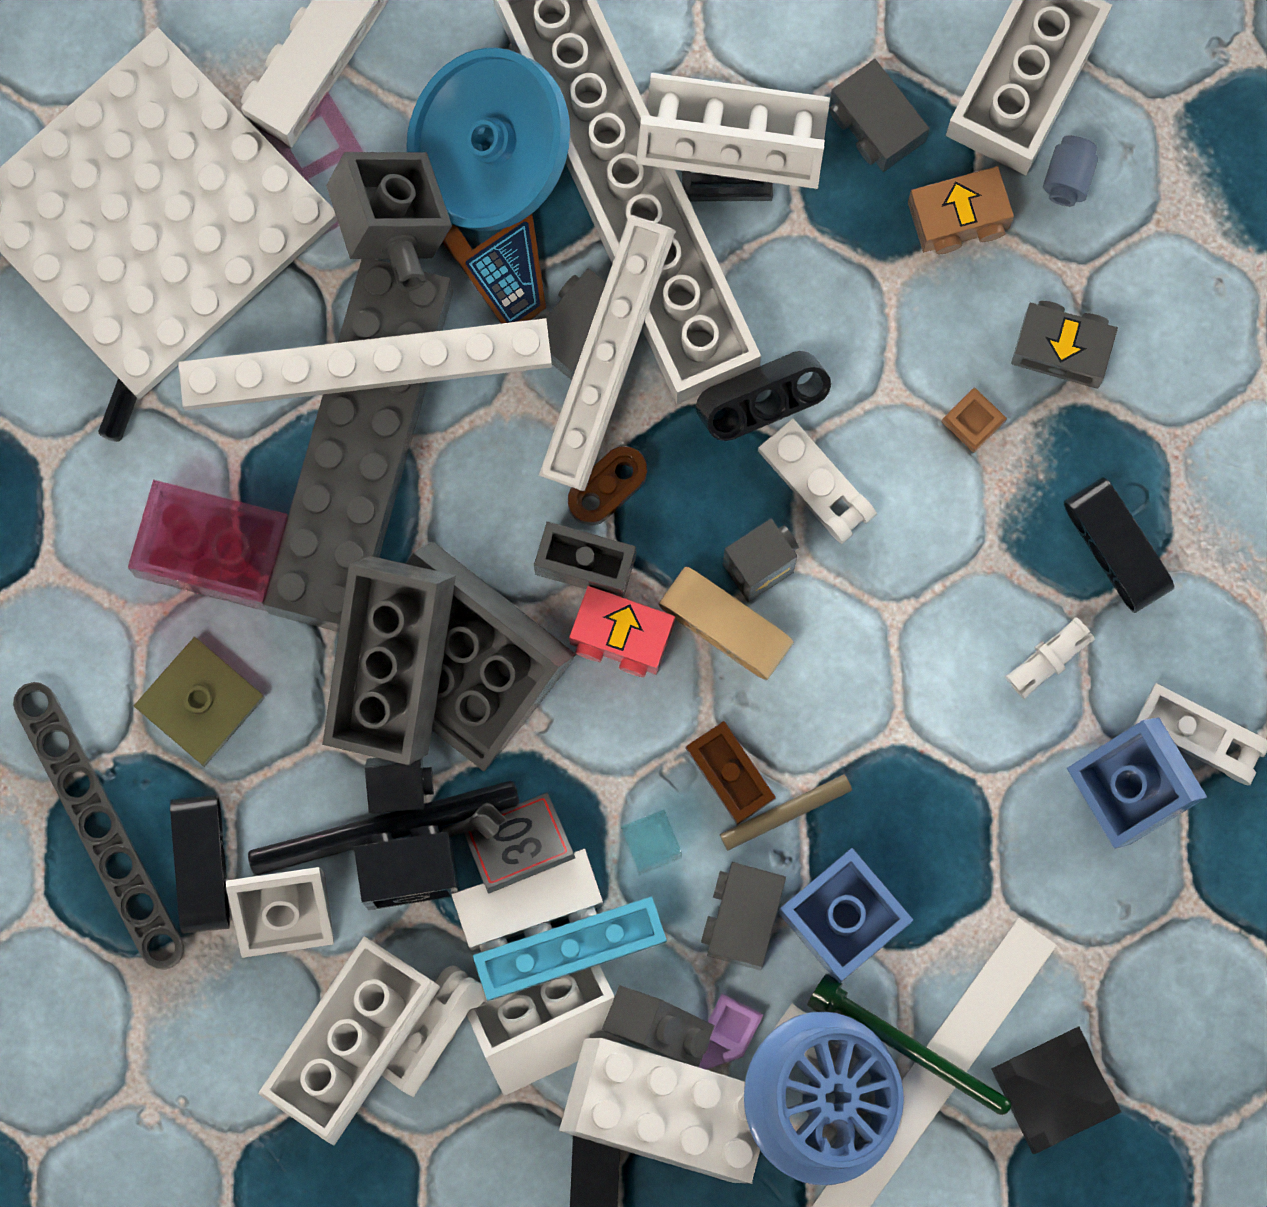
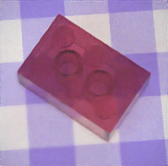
[128,479,288,612]

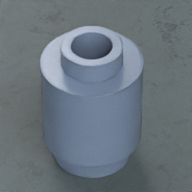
[1043,135,1098,207]

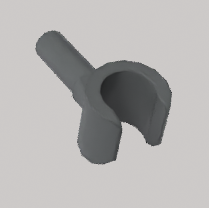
[443,803,506,839]

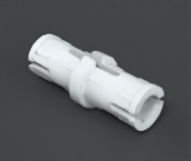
[1005,617,1095,699]

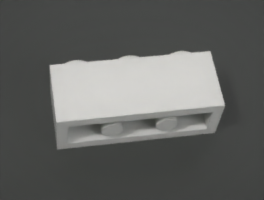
[451,849,603,952]

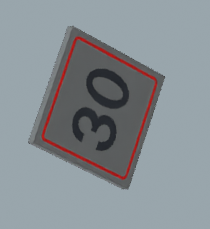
[464,792,575,894]

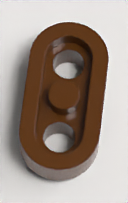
[568,446,647,526]

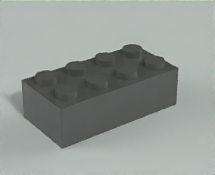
[322,556,456,765]

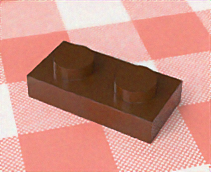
[685,721,776,825]

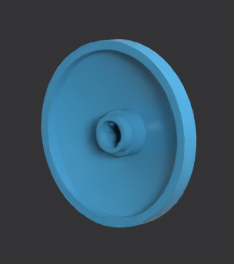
[406,48,570,231]

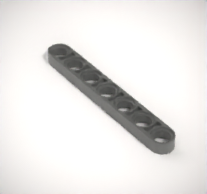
[13,682,184,970]

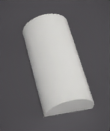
[258,936,440,1145]

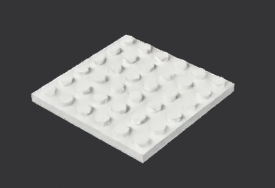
[0,27,338,400]

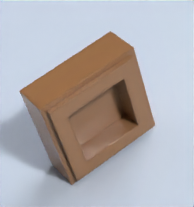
[941,387,1007,453]

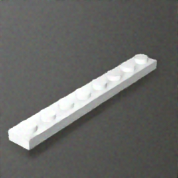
[178,318,552,411]

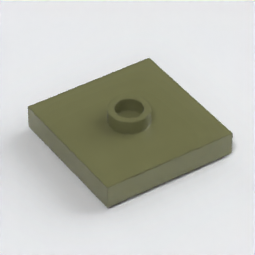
[133,636,265,767]

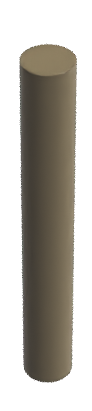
[719,774,852,851]

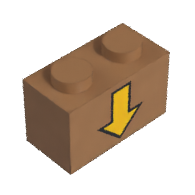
[908,166,1014,255]

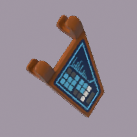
[442,214,546,324]

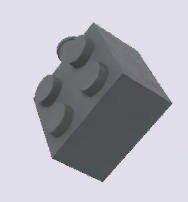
[326,152,452,291]

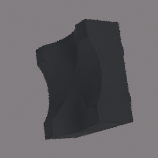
[991,1026,1121,1154]

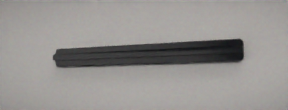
[248,781,519,875]

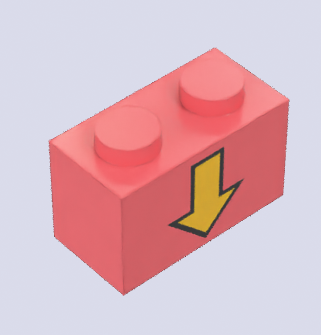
[569,586,675,677]

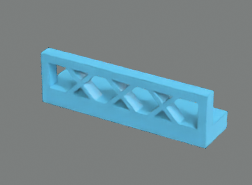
[473,896,667,1002]

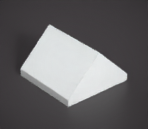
[226,867,334,958]

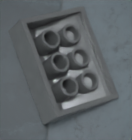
[406,542,576,771]

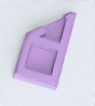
[699,994,764,1070]

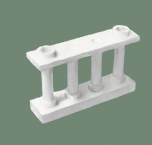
[636,73,830,189]

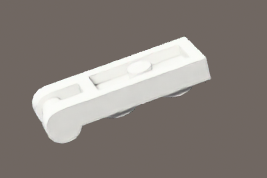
[758,419,877,544]
[1134,683,1267,785]
[381,966,486,1097]

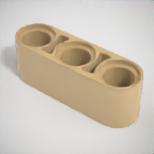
[658,567,794,680]

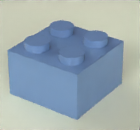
[1067,717,1207,849]
[778,848,913,983]

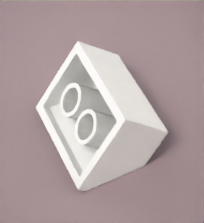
[467,965,623,1096]

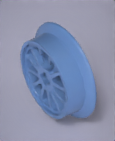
[744,1012,904,1185]

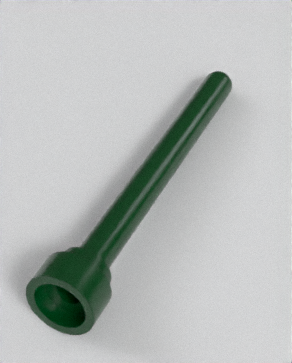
[807,974,1011,1115]

